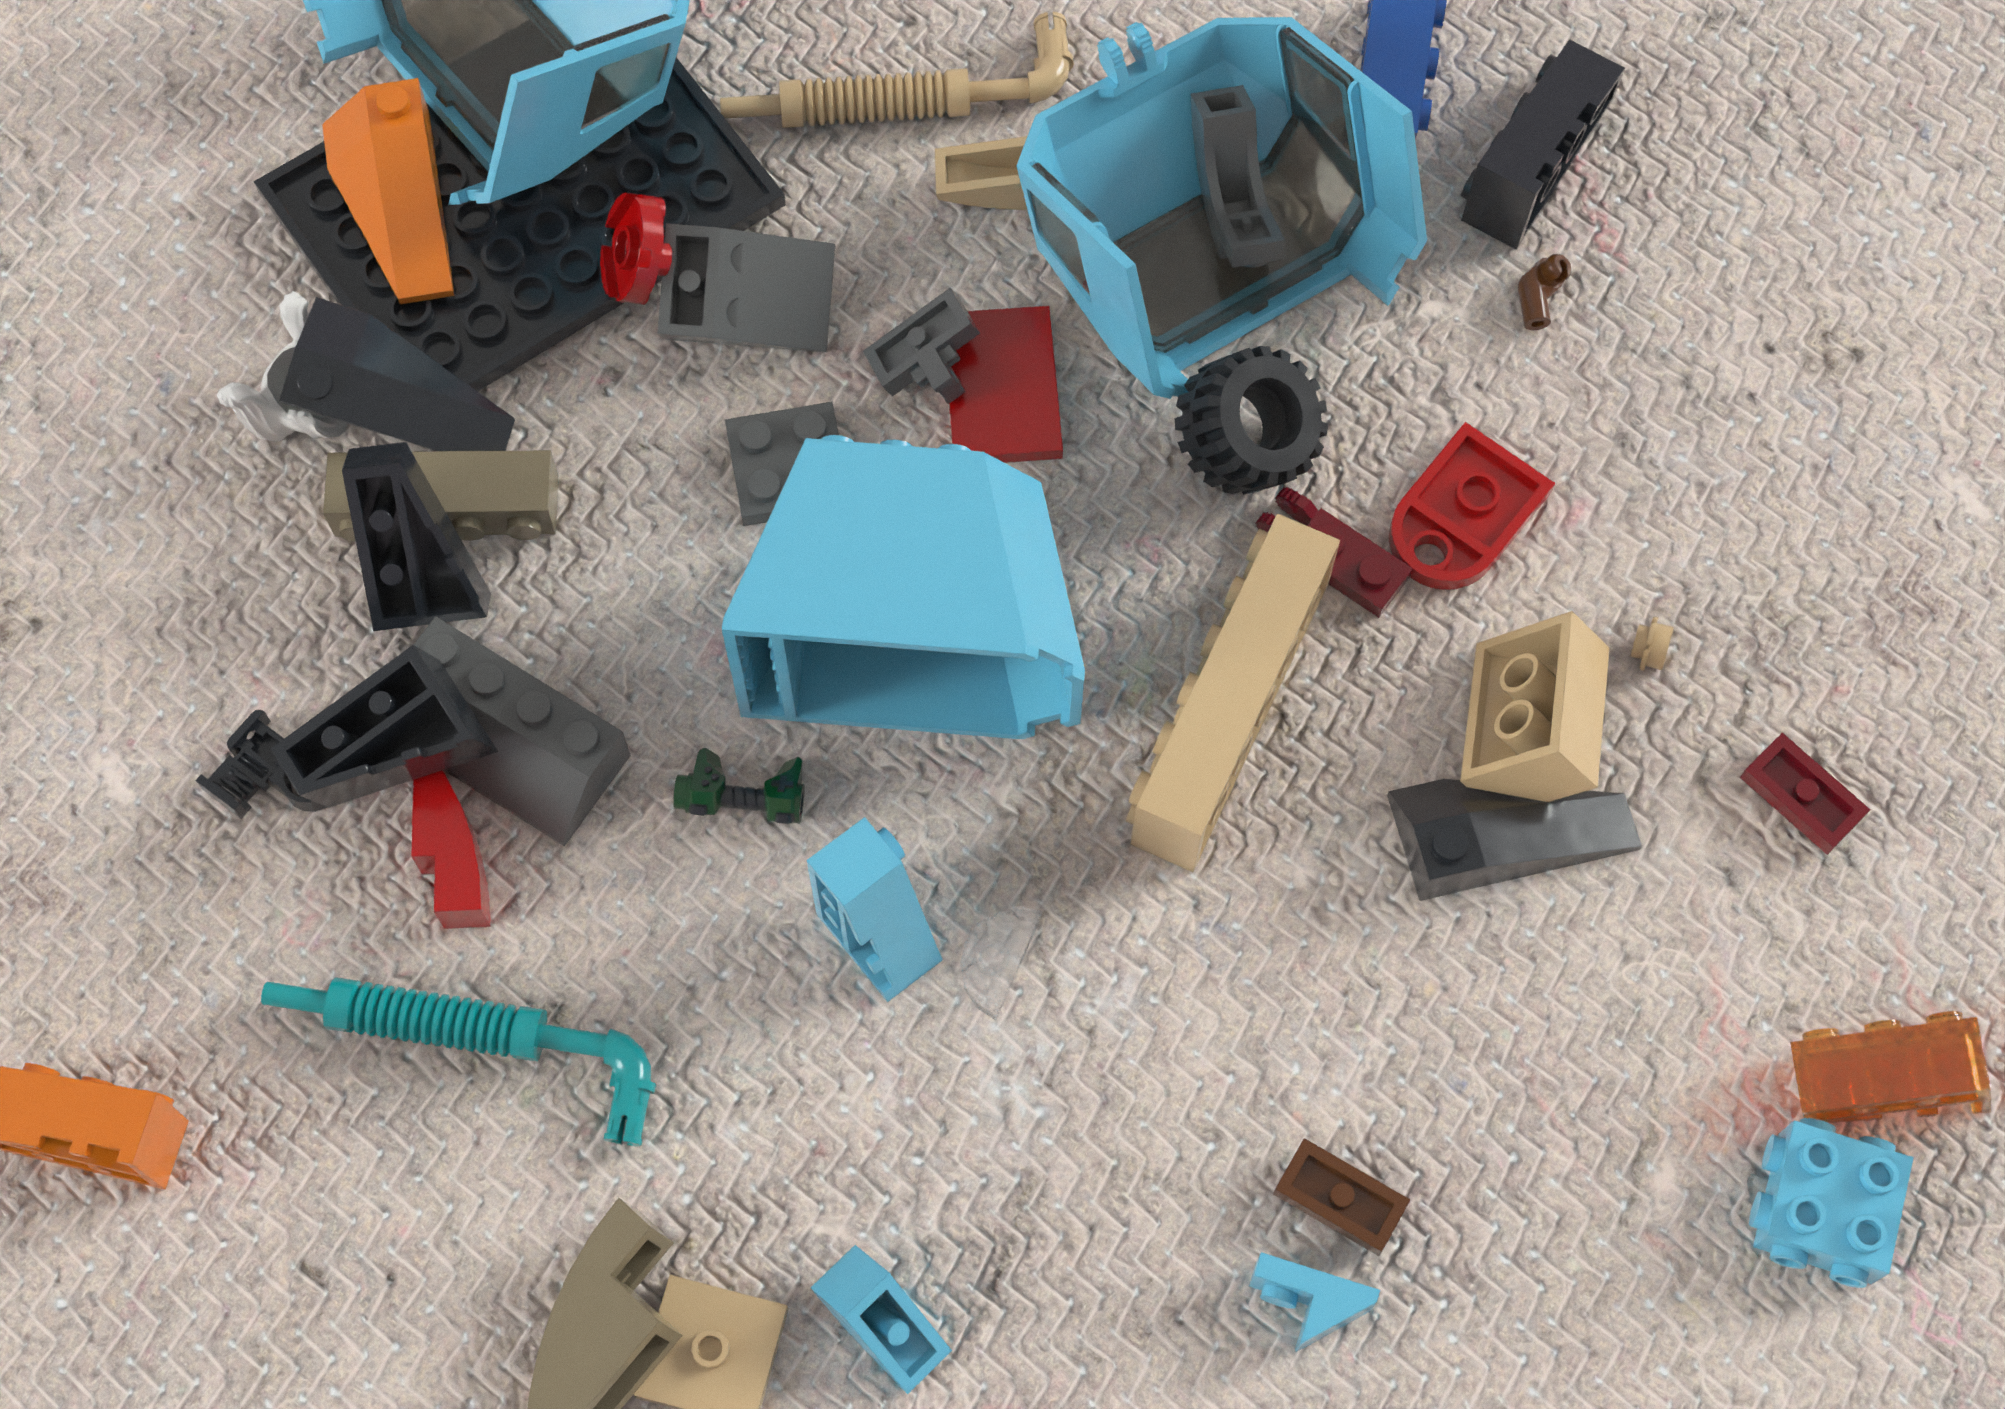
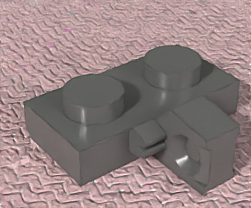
[863,287,980,404]

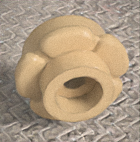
[1630,617,1674,671]

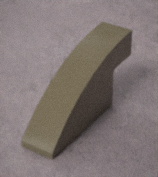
[527,1198,683,1409]

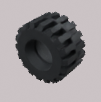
[1174,346,1328,495]

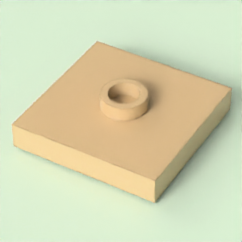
[634,1275,789,1409]

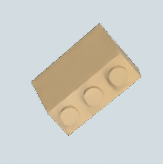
[1460,611,1610,802]

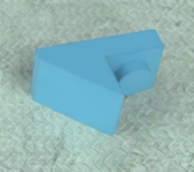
[1249,1252,1380,1352]

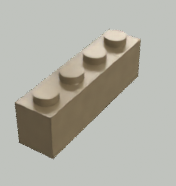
[323,450,558,542]

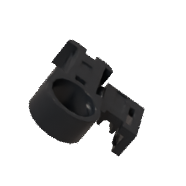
[195,710,327,819]

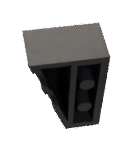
[342,442,491,631]

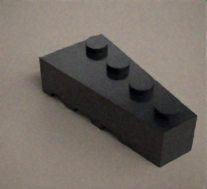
[1460,39,1625,250]

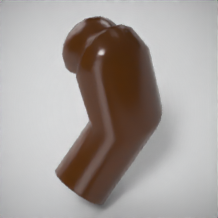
[1518,254,1572,331]

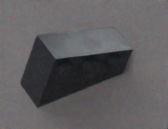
[271,645,498,808]

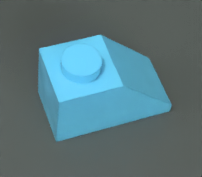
[811,1245,952,1394]

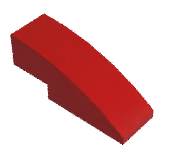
[411,770,491,929]

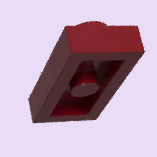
[1739,732,1871,855]

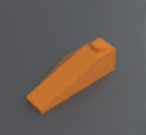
[322,78,454,304]

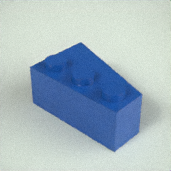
[1350,0,1447,139]

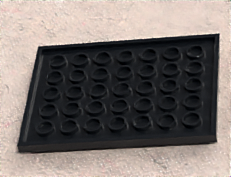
[254,22,786,391]

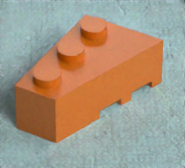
[0,1063,189,1190]

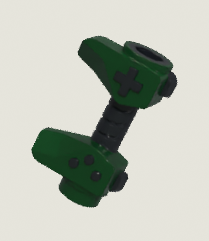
[673,748,805,824]

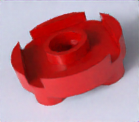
[600,193,672,305]

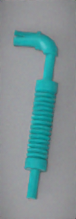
[261,977,656,1147]

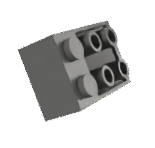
[658,223,836,353]

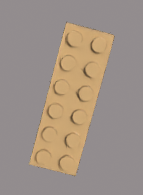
[1126,513,1341,872]

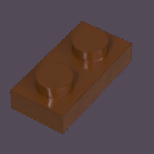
[1273,1138,1410,1256]

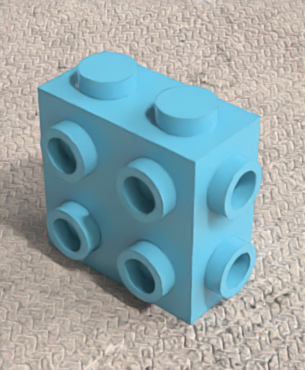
[1749,1118,1914,1288]

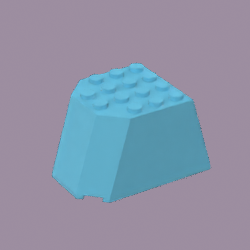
[722,435,1085,739]

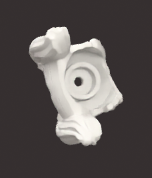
[217,291,347,442]

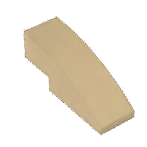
[935,136,1027,210]

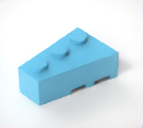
[806,817,943,1002]

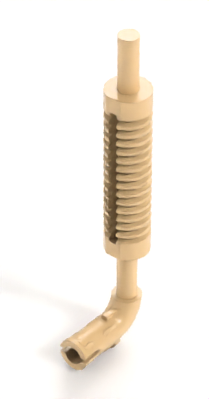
[720,12,1074,128]

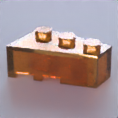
[1790,1011,1991,1123]

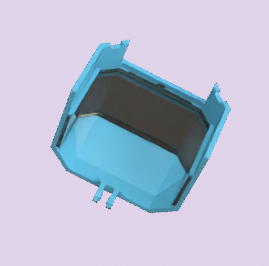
[303,0,690,205]
[1016,17,1427,399]

